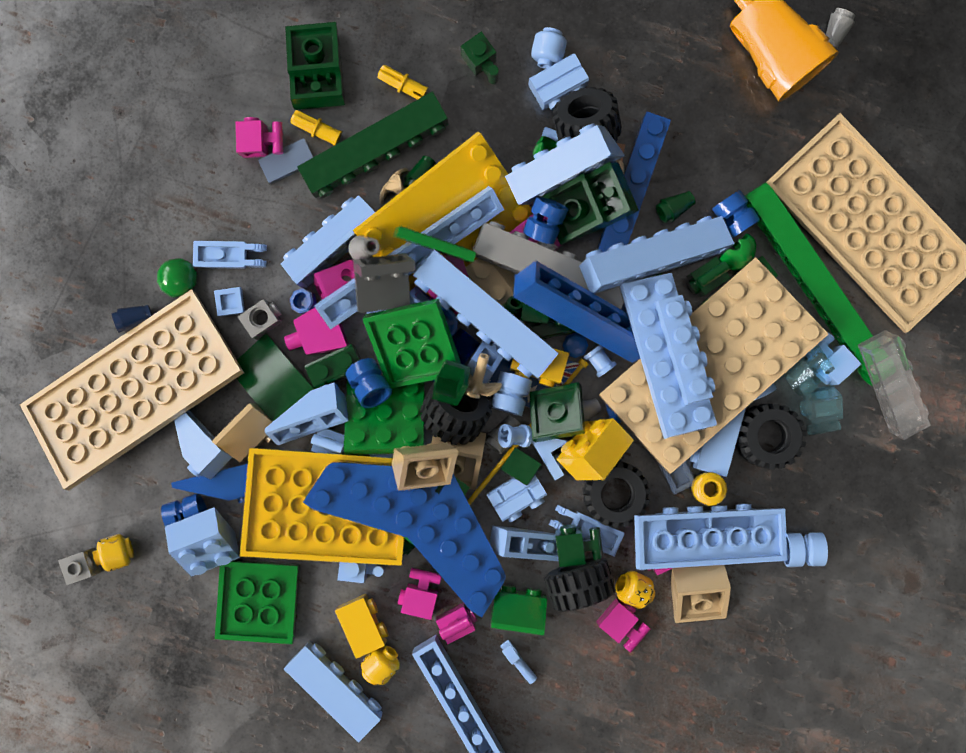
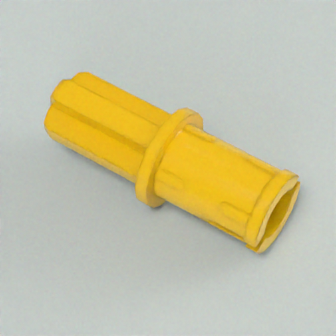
[378,65,429,100]
[291,110,342,146]

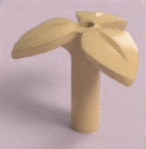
[379,168,409,205]
[464,353,502,398]

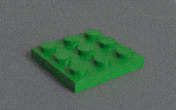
[362,298,461,388]
[344,380,425,455]
[215,560,299,644]

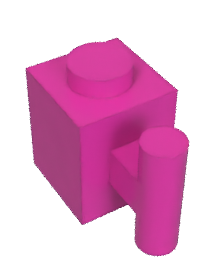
[235,117,283,158]
[398,567,441,620]
[596,598,651,653]
[436,602,478,644]

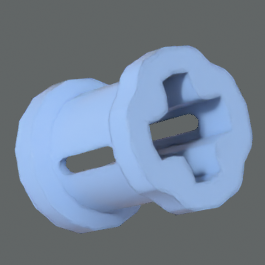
[584,345,617,378]
[498,424,532,448]

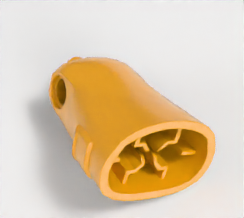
[730,0,839,102]

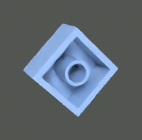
[165,507,240,577]

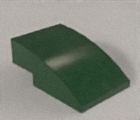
[285,22,345,110]
[542,161,639,245]
[236,333,314,421]

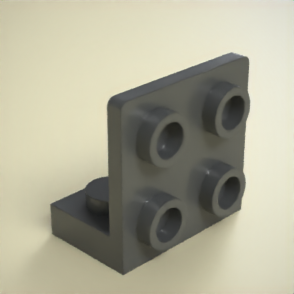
[353,253,415,313]

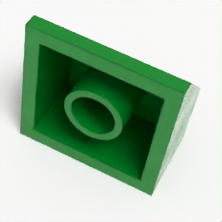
[491,584,547,635]

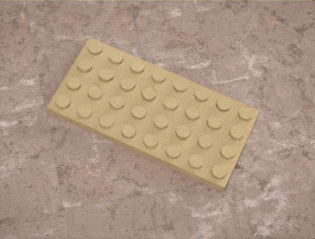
[766,113,966,333]
[599,258,829,474]
[20,289,244,491]

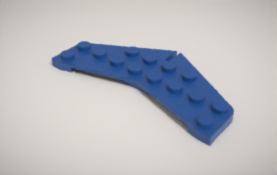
[303,462,505,617]

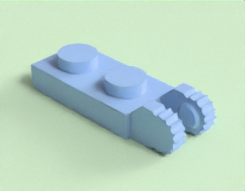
[193,241,267,269]
[549,505,625,557]

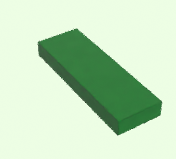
[393,226,476,262]

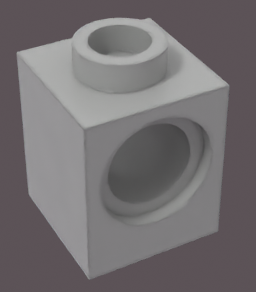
[238,299,282,340]
[58,548,102,585]

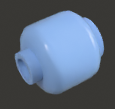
[531,27,567,69]

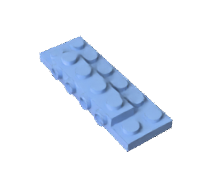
[620,273,717,439]
[634,504,787,570]

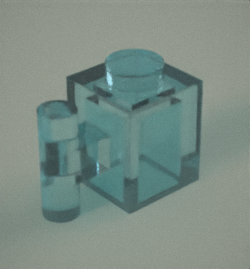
[783,344,835,396]
[800,385,843,436]

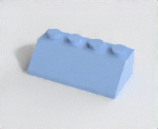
[505,123,625,205]
[281,195,375,289]

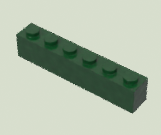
[297,91,449,198]

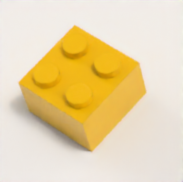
[556,418,634,481]

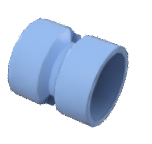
[491,371,532,416]
[784,532,828,567]

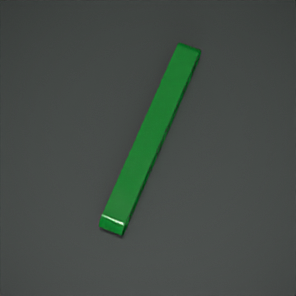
[745,182,894,386]

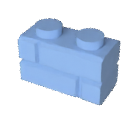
[528,54,589,110]
[486,475,547,523]

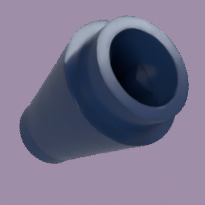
[112,305,152,333]

